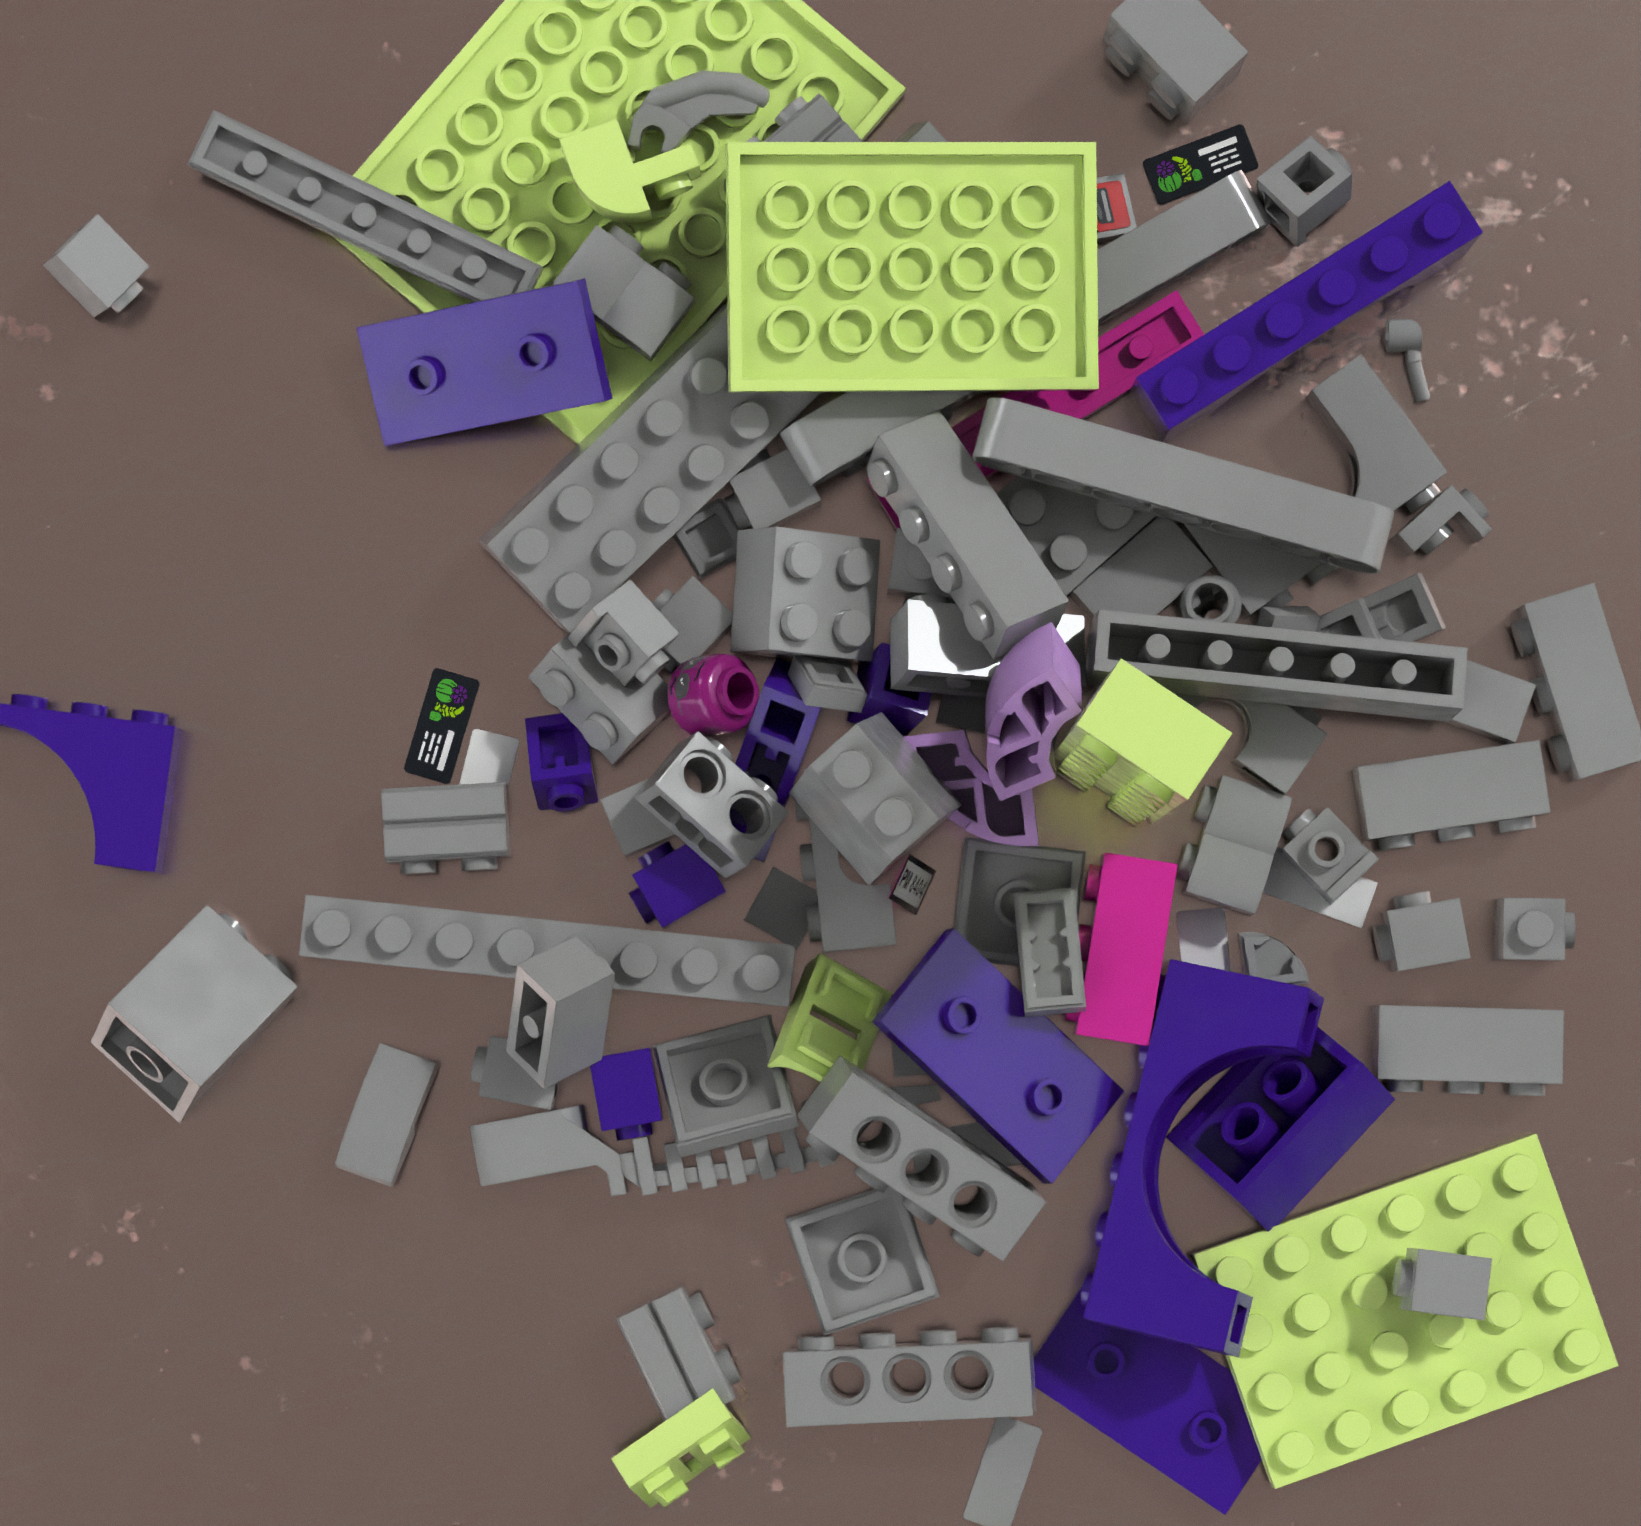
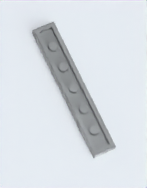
[187,110,543,302]

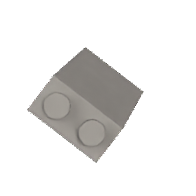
[789,712,962,886]
[90,905,298,1123]

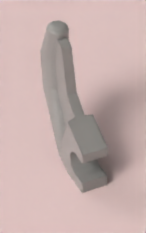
[628,70,770,154]

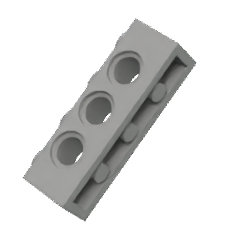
[797,1055,1046,1261]
[783,1327,1037,1427]

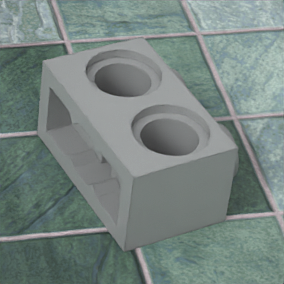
[634,731,789,879]

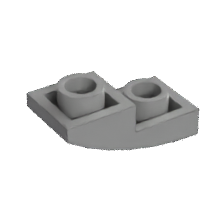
[335,1043,437,1187]

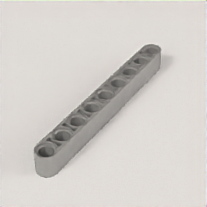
[780,170,1272,487]

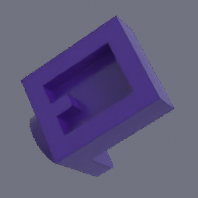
[525,713,598,812]

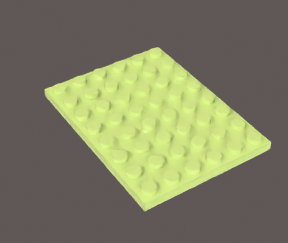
[331,0,906,445]

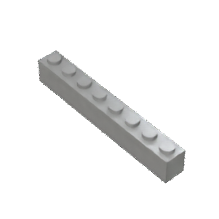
[299,895,796,1007]

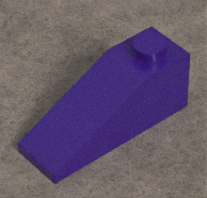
[729,658,823,862]

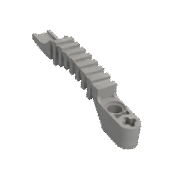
[469,1085,941,1197]

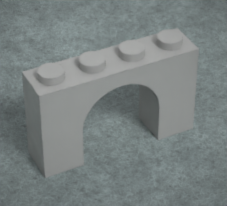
[1174,354,1447,620]

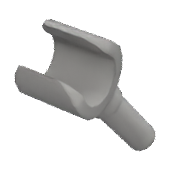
[1385,319,1430,402]

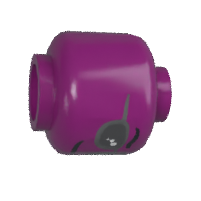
[668,653,759,736]

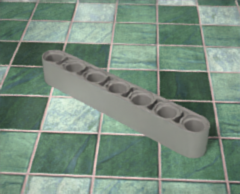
[972,398,1394,574]

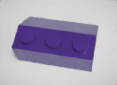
[1166,1027,1395,1232]

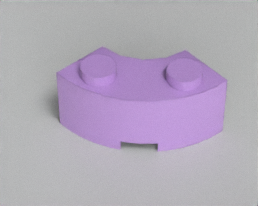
[985,622,1083,801]
[903,729,1039,846]

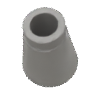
[1180,575,1242,623]

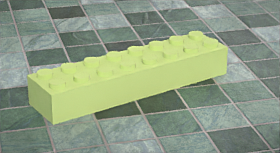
[1055,658,1233,826]

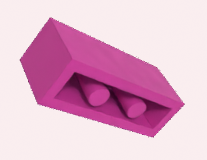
[1064,852,1178,1046]

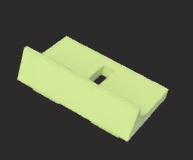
[767,953,892,1082]
[611,1388,751,1508]

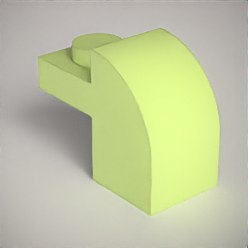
[559,118,701,223]

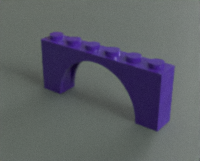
[1127,181,1483,443]
[0,694,183,874]
[1081,959,1324,1358]

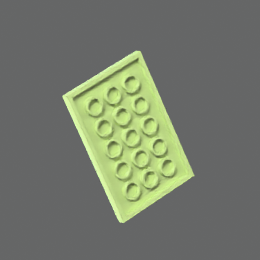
[725,142,1099,393]
[1190,1134,1619,1489]

